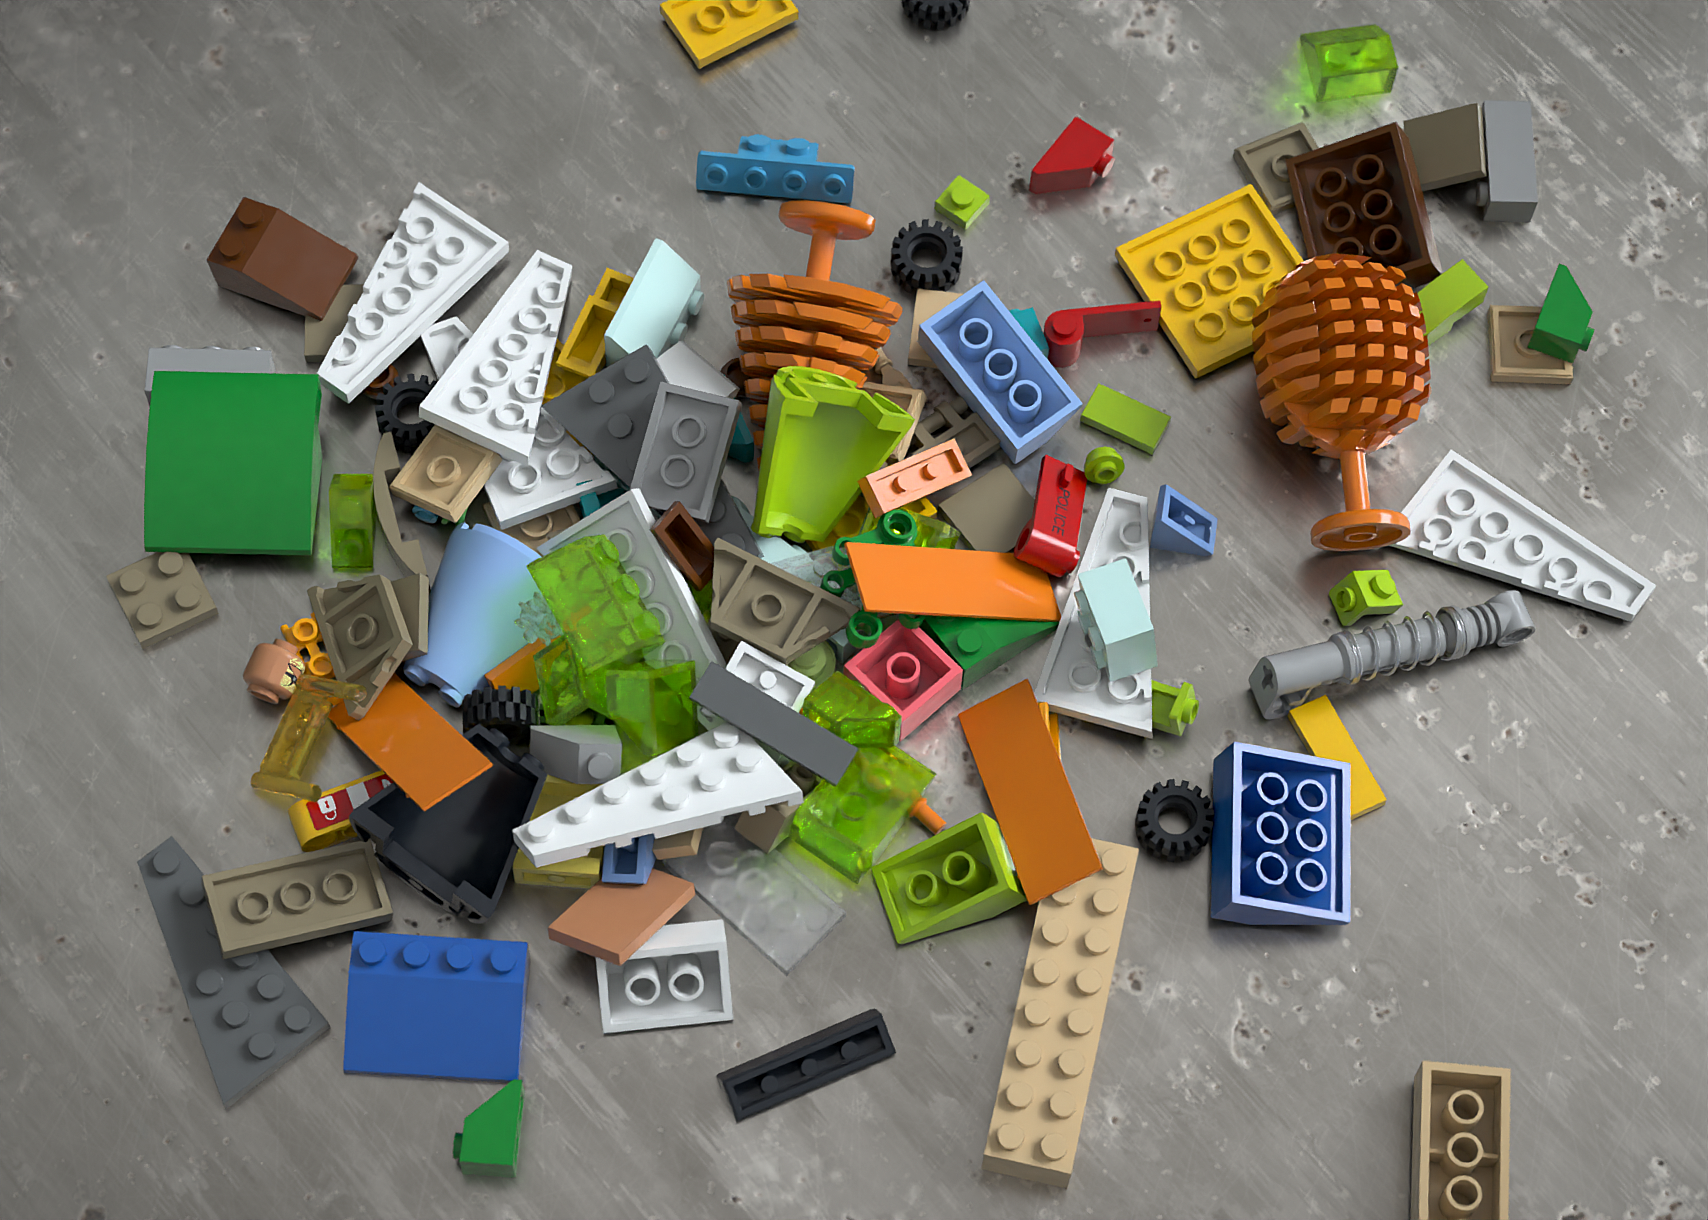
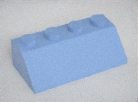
[918,280,1083,465]

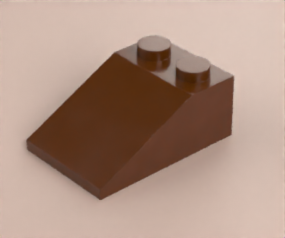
[206,197,358,321]

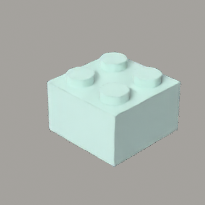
[1074,558,1158,682]

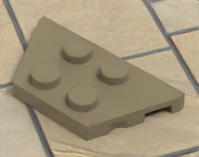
[711,537,860,665]
[307,574,413,720]

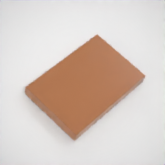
[548,868,695,966]

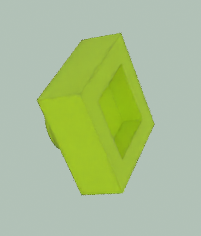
[934,175,990,230]

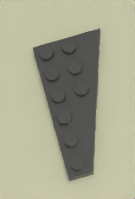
[137,836,330,1109]

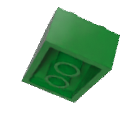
[915,614,1060,690]

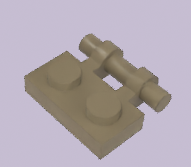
[908,396,1001,468]

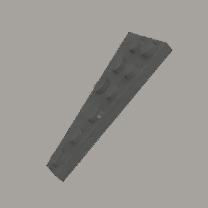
[541,344,764,559]

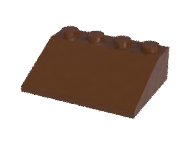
[1285,122,1443,289]

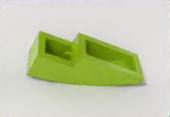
[1418,259,1489,346]

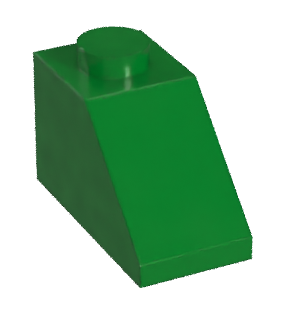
[1528,264,1595,364]
[453,1079,525,1178]

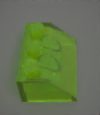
[526,534,666,675]

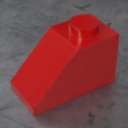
[1029,116,1115,195]

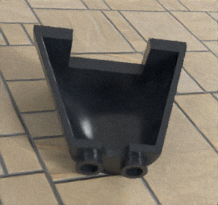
[349,724,548,924]

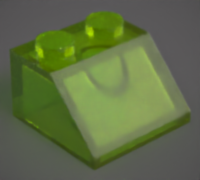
[1300,24,1399,103]
[604,659,699,756]

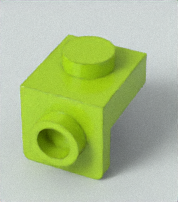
[1329,570,1403,626]
[1151,680,1199,737]

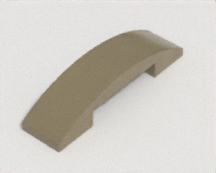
[373,432,431,593]

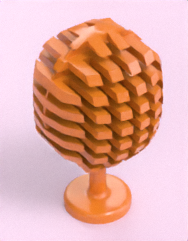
[1251,253,1431,551]

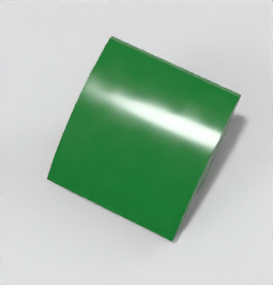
[144,371,323,555]

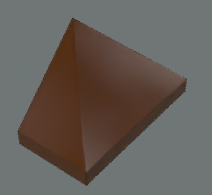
[650,501,714,591]

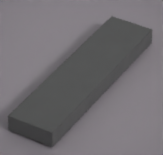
[689,661,858,787]

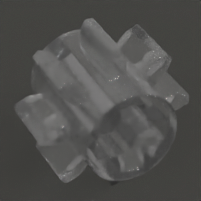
[514,592,570,647]

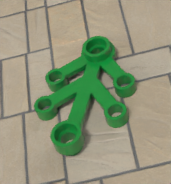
[820,510,926,649]

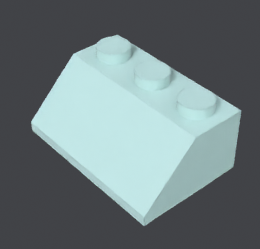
[604,238,705,367]

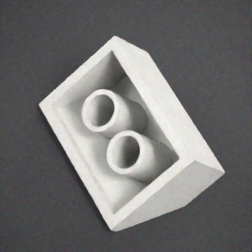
[596,919,733,1033]

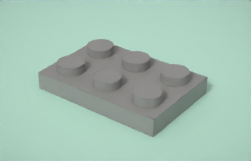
[630,382,742,523]

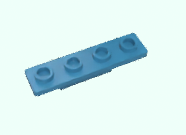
[696,134,855,203]

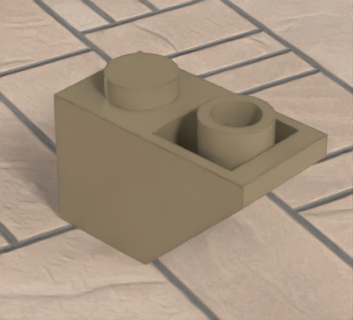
[734,761,828,854]

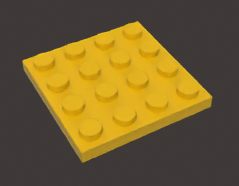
[1114,184,1304,379]

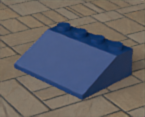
[1211,742,1350,925]
[343,931,531,1083]

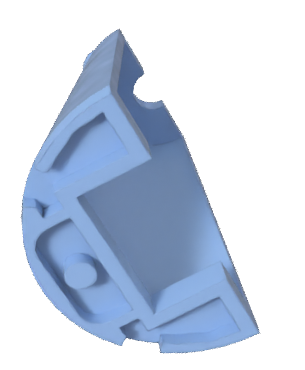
[403,522,587,707]

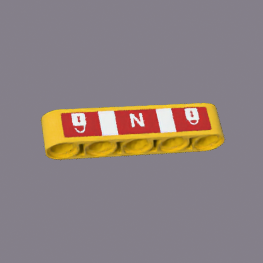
[287,770,393,852]

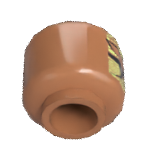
[242,639,305,704]

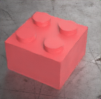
[843,619,963,742]

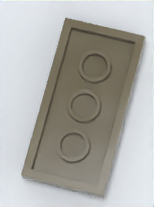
[201,839,393,959]

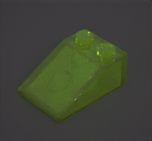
[788,727,936,884]

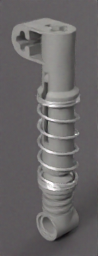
[1248,590,1536,719]

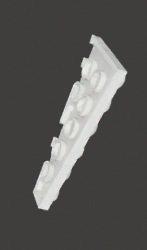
[317,182,509,404]
[419,250,572,467]
[420,316,617,530]
[1390,450,1656,622]
[1034,487,1153,739]
[537,488,727,731]
[512,722,804,868]

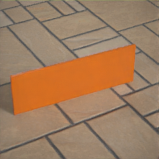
[844,542,1062,622]
[325,673,493,811]
[958,678,1103,905]

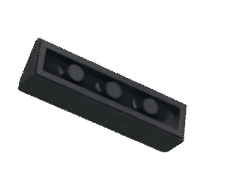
[716,1008,896,1121]

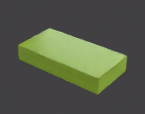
[1080,383,1171,455]

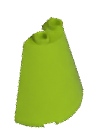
[750,366,915,543]

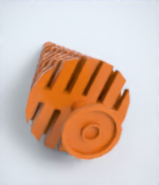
[726,200,903,470]

